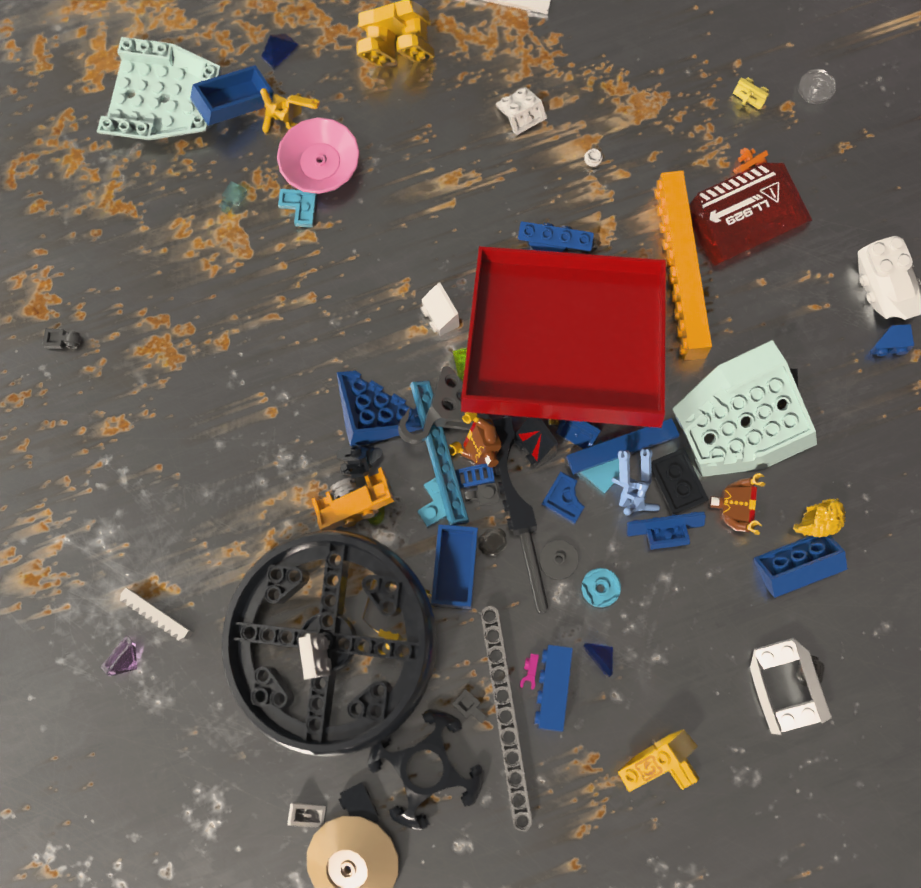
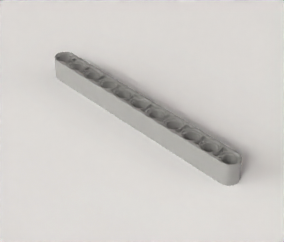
[481,606,532,831]

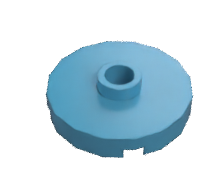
[581,568,621,608]

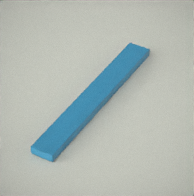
[410,381,469,526]

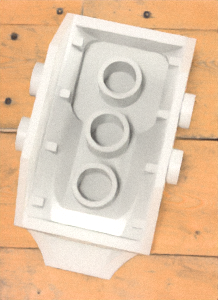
[858,236,921,320]

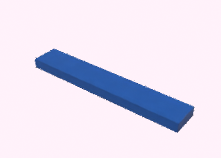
[566,418,680,475]

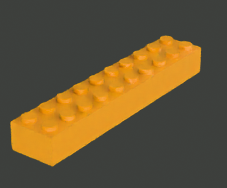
[654,170,712,361]

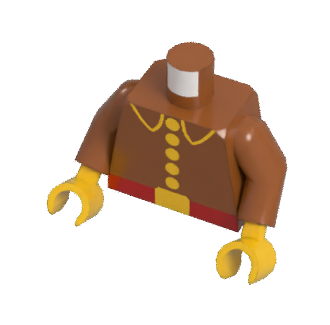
[449,412,501,467]
[709,473,766,535]

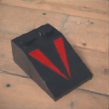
[514,417,558,469]

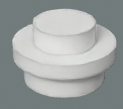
[584,149,603,167]

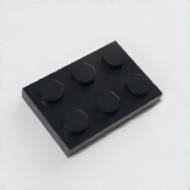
[651,448,709,515]

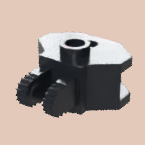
[337,444,383,478]

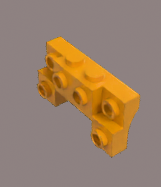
[312,467,394,531]

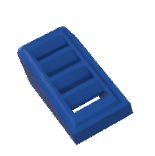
[455,464,495,489]

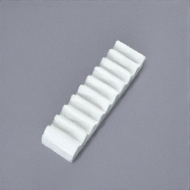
[120,587,194,642]

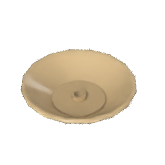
[307,816,398,888]

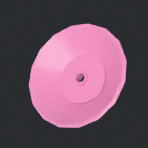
[277,117,360,194]

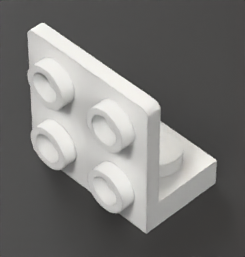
[496,87,547,135]
[298,633,332,679]

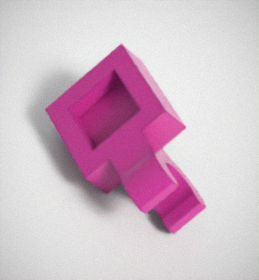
[520,654,539,690]

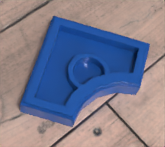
[541,471,585,524]

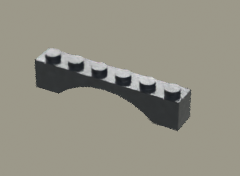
[492,417,537,535]

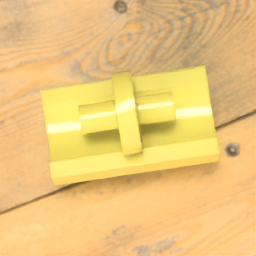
[733,77,769,110]

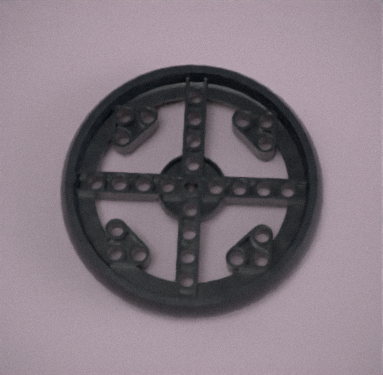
[222,530,437,757]

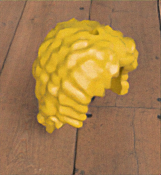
[793,498,846,537]

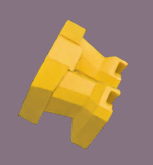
[356,0,435,66]

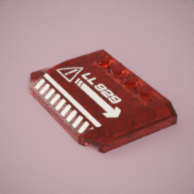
[689,163,812,268]

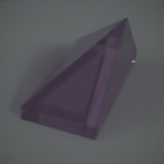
[101,635,137,676]

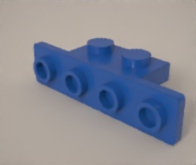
[518,221,594,251]
[627,512,706,550]

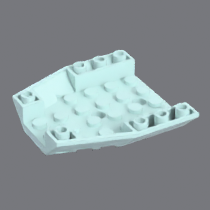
[97,37,221,140]
[672,340,817,477]

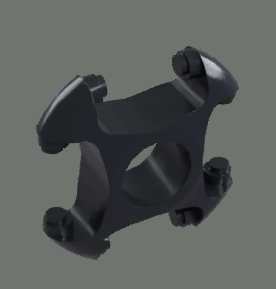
[367,709,485,830]

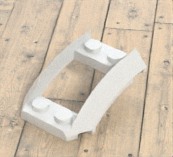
[750,638,832,735]

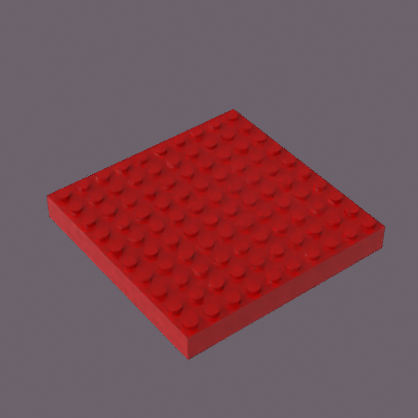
[461,246,666,428]

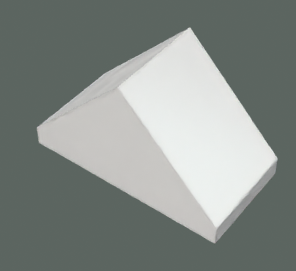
[288,802,326,827]

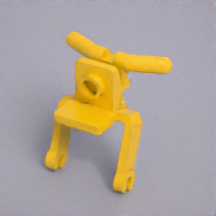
[260,88,320,133]

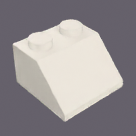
[420,283,459,336]

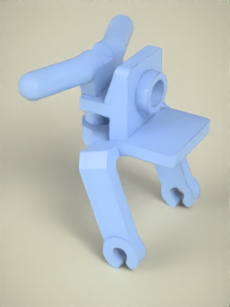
[612,449,660,515]

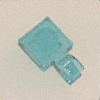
[219,181,247,214]

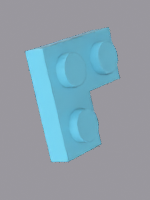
[278,189,317,227]
[417,477,447,528]

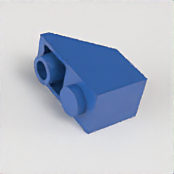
[870,324,914,356]

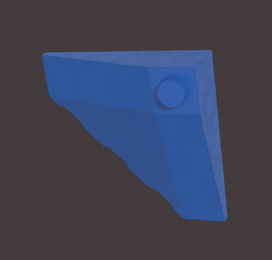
[337,371,422,446]

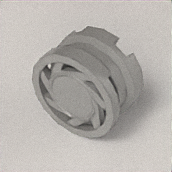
[330,477,359,499]

